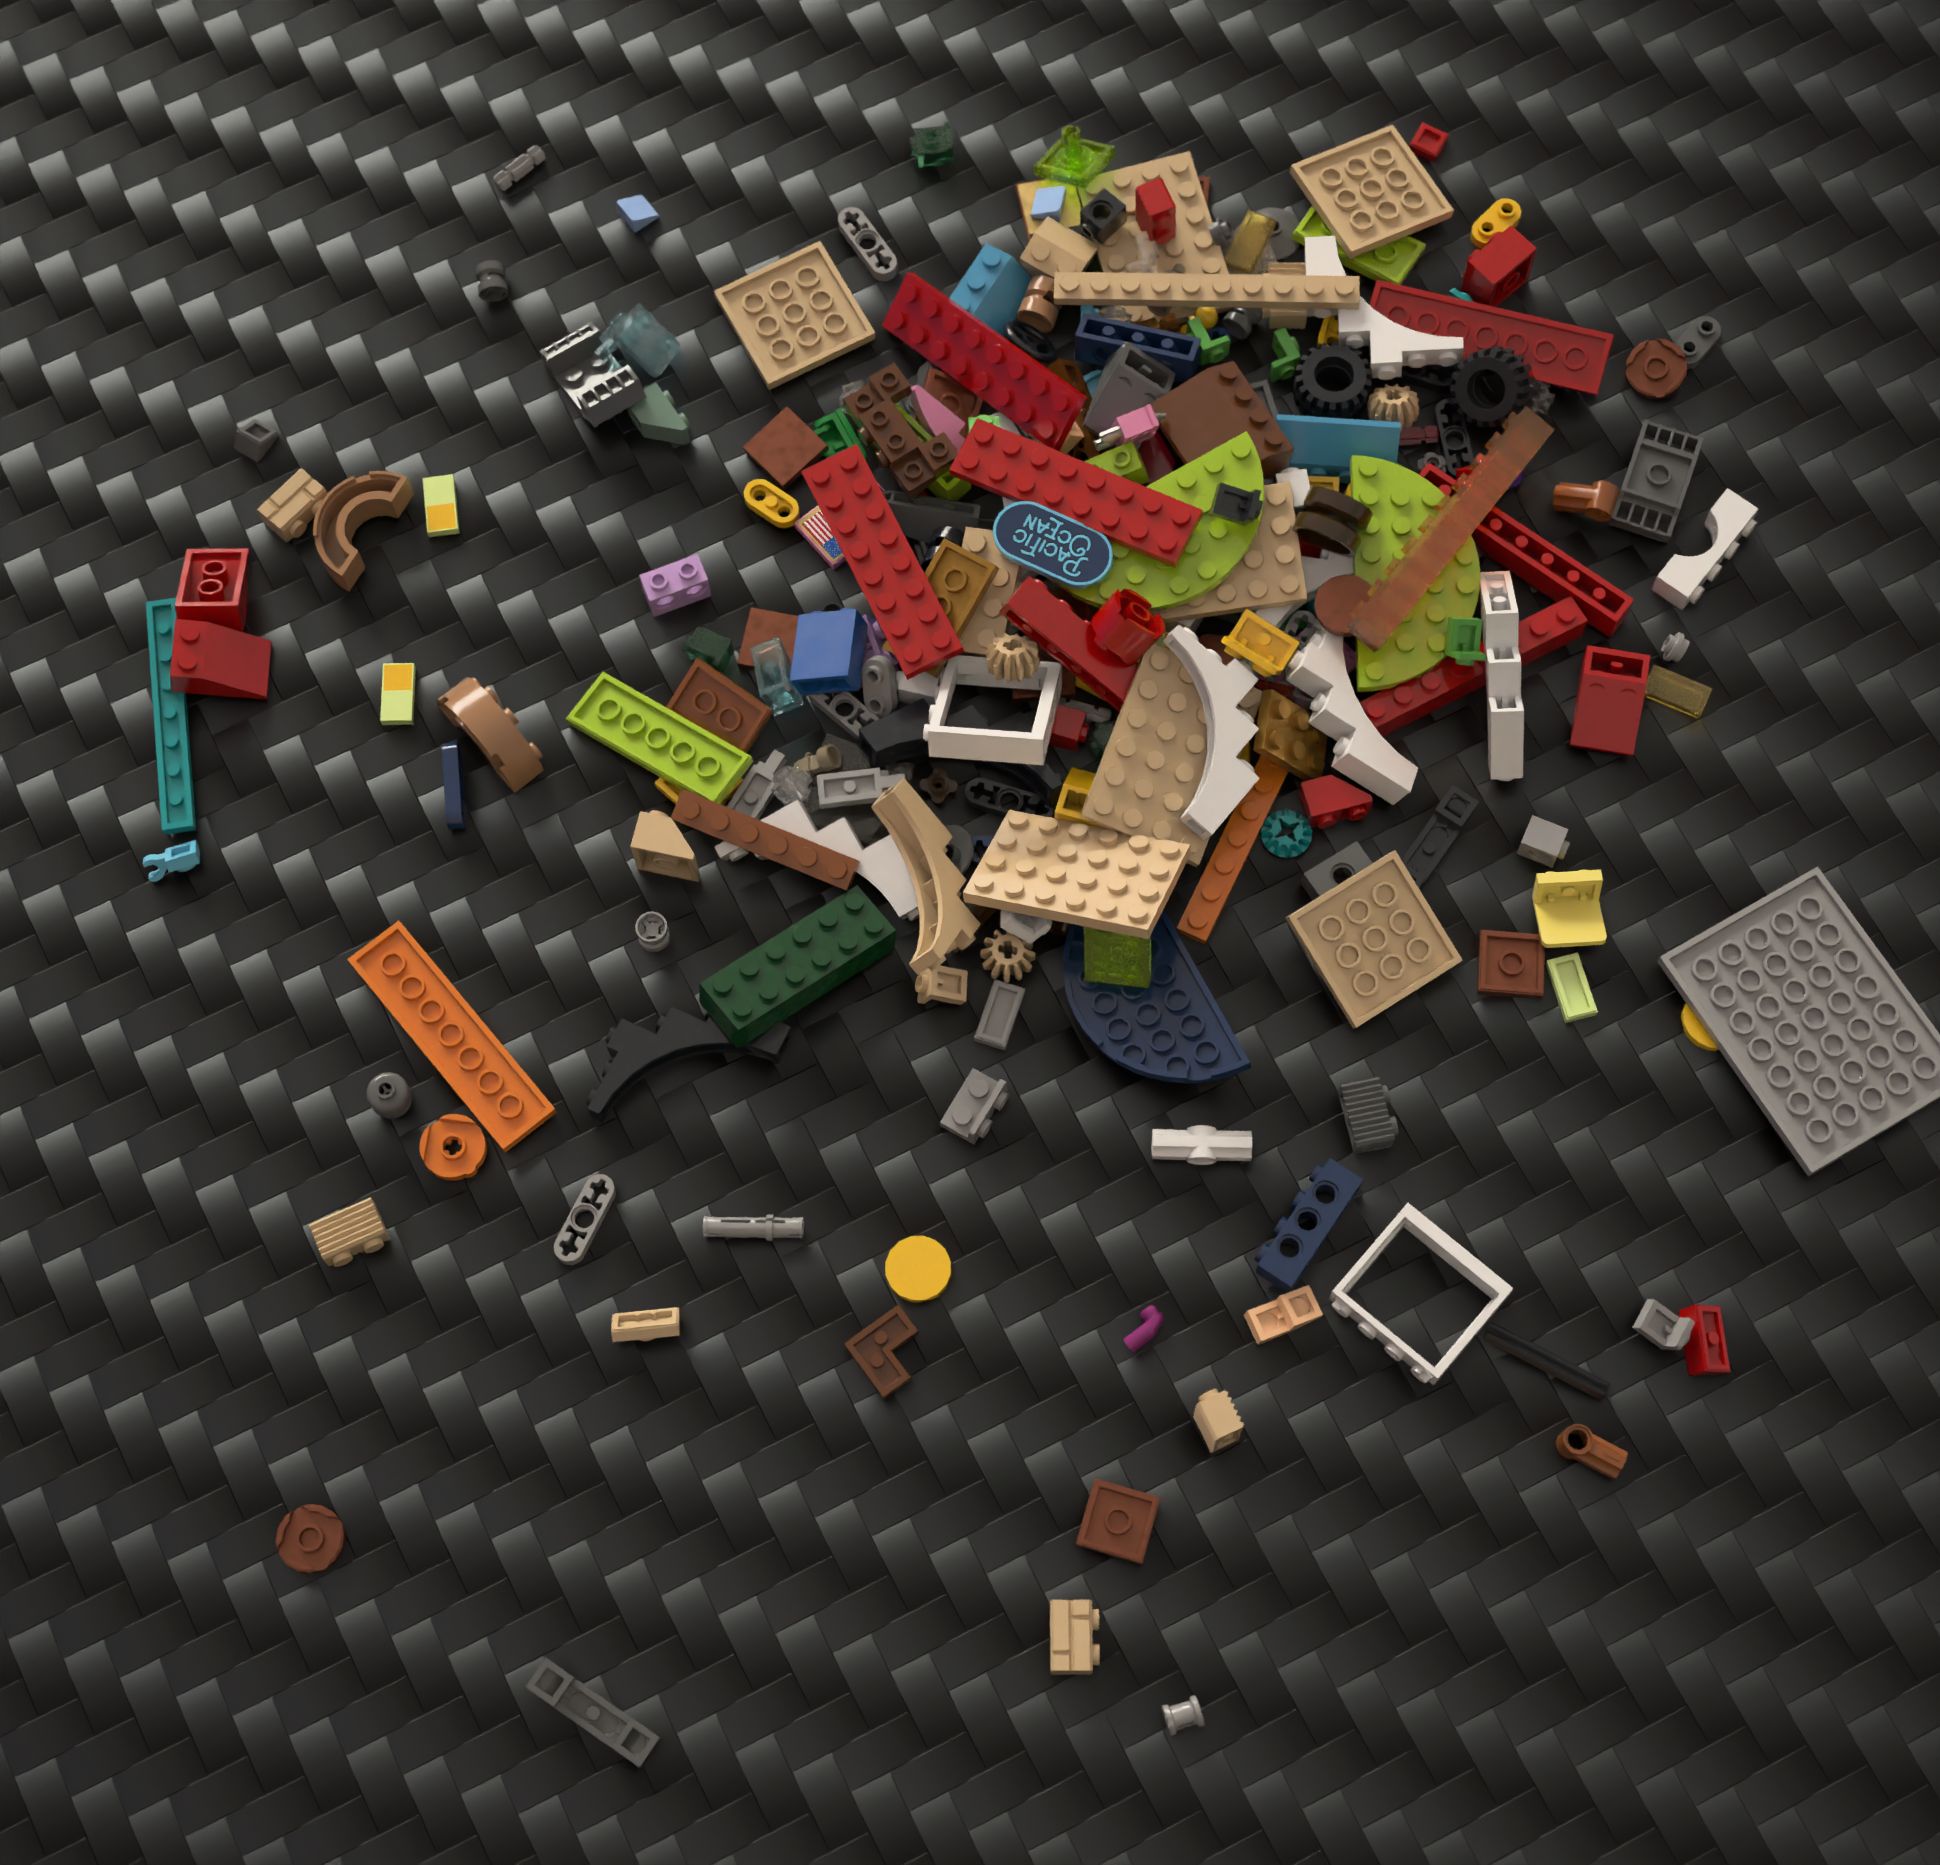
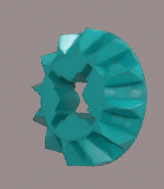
[1261,807,1313,858]

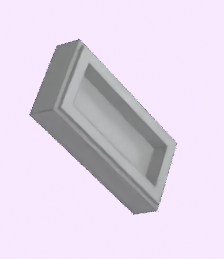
[974,979,1025,1050]

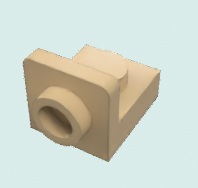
[915,966,968,1005]

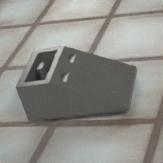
[1082,341,1176,450]

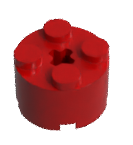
[1091,588,1166,665]

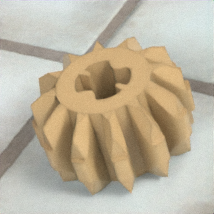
[1367,384,1419,431]
[986,633,1040,683]
[980,929,1035,983]

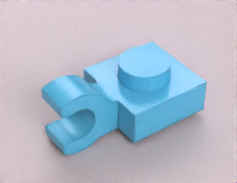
[143,840,200,882]

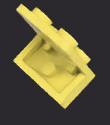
[1532,870,1607,948]

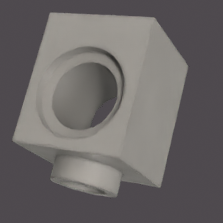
[1517,815,1570,868]

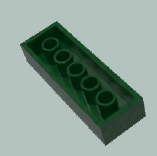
[699,885,896,1049]

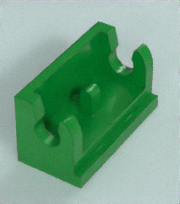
[813,408,869,466]

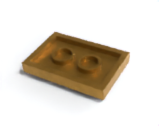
[1253,689,1328,781]

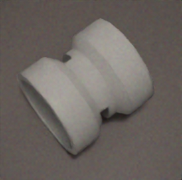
[635,911,670,952]

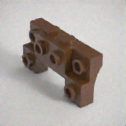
[843,363,958,500]

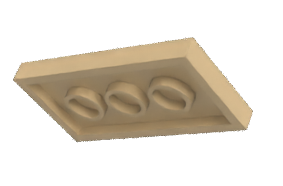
[959,527,1022,657]

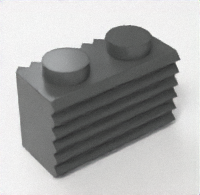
[1338,1077,1399,1154]

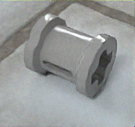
[1161,1695,1204,1736]

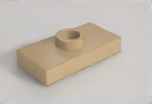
[611,1307,680,1342]

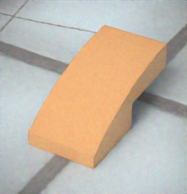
[1244,1285,1323,1345]

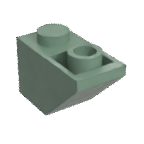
[627,382,691,445]

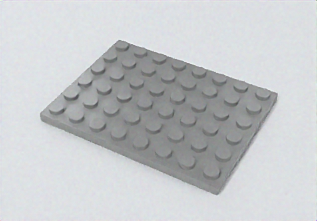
[1657,866,1940,1177]

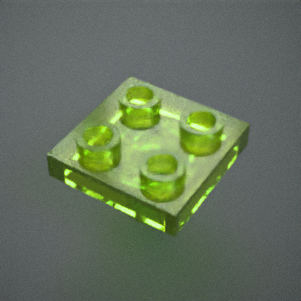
[1034,125,1116,189]
[1084,926,1151,988]

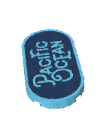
[993,501,1113,589]

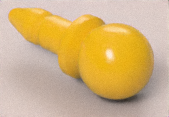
[1174,307,1218,335]

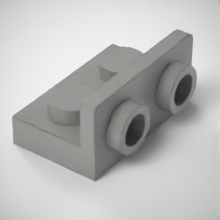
[940,1068,1009,1144]

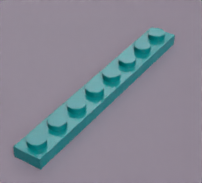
[146,598,196,835]

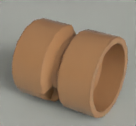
[1016,275,1062,333]

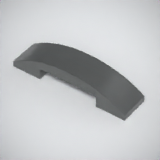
[525,1658,660,1767]

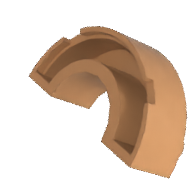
[313,471,414,592]
[436,677,544,793]

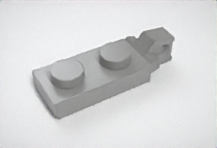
[726,749,787,820]
[817,767,906,809]

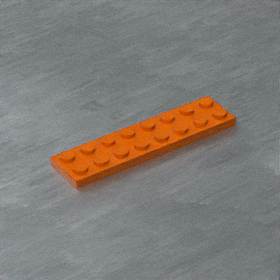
[347,920,557,1153]

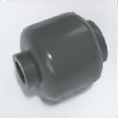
[366,1072,412,1119]

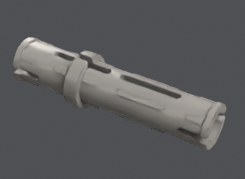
[703,1214,804,1241]

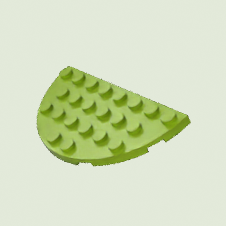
[1048,431,1264,610]
[1350,455,1480,692]

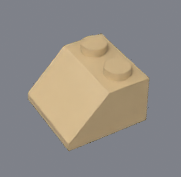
[1019,216,1099,278]
[630,810,700,882]

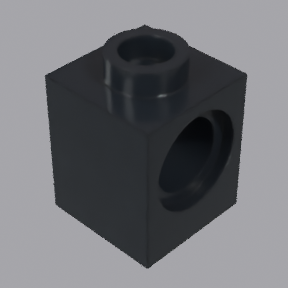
[1080,188,1127,244]

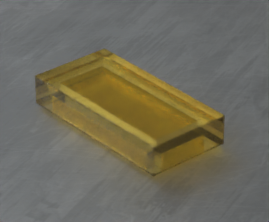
[1224,210,1277,275]
[1645,664,1713,719]

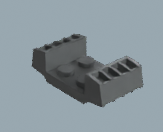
[539,322,647,428]
[1608,419,1704,544]

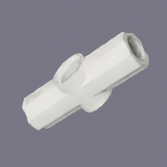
[1151,1125,1252,1165]

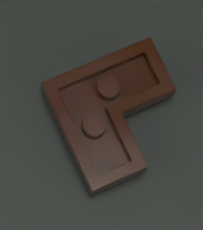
[844,1304,918,1399]

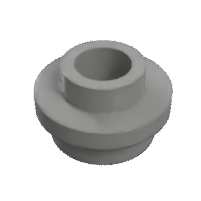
[1661,632,1689,663]

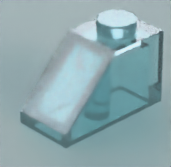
[750,636,804,716]

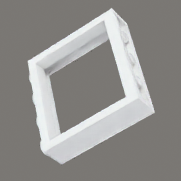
[923,655,1062,765]
[1329,1203,1513,1385]

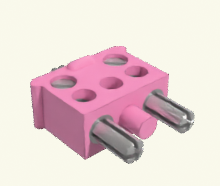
[1094,404,1167,451]

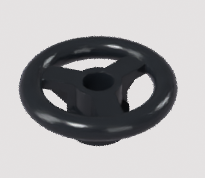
[1004,320,1056,363]

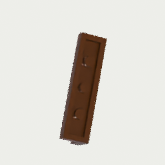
[1047,358,1113,460]

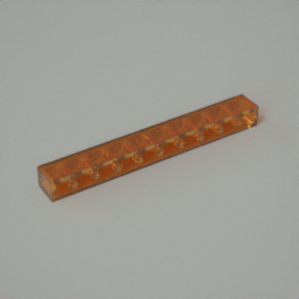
[1346,406,1555,652]

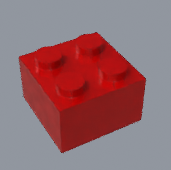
[1461,225,1537,307]

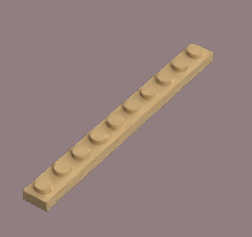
[1054,272,1359,309]

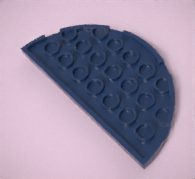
[1063,909,1252,1083]

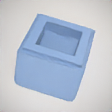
[1031,186,1066,222]
[616,195,659,233]

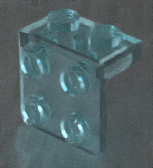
[595,303,681,378]

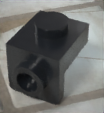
[1209,483,1263,526]

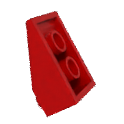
[175,549,250,632]
[170,619,271,699]

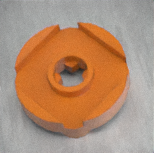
[420,1114,487,1181]

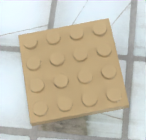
[1290,124,1454,259]
[714,241,876,390]
[1286,850,1463,1028]

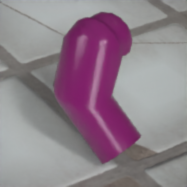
[1123,1305,1164,1352]

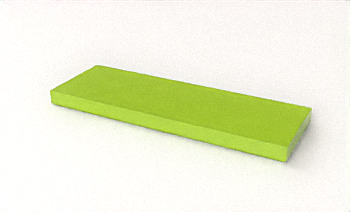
[565,672,753,804]

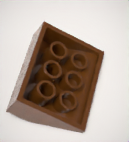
[1151,361,1294,480]

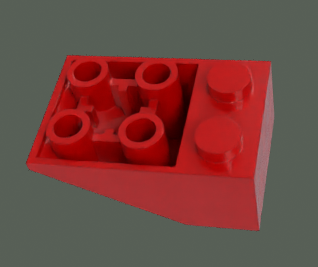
[1570,645,1650,756]

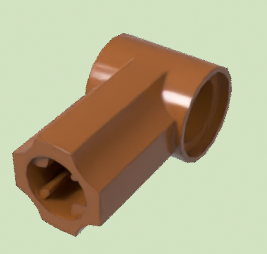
[1553,481,1620,522]
[1556,1424,1628,1480]

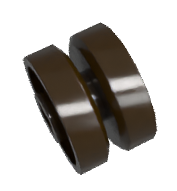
[1292,486,1373,557]

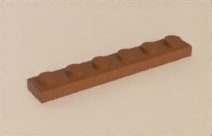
[671,789,860,891]

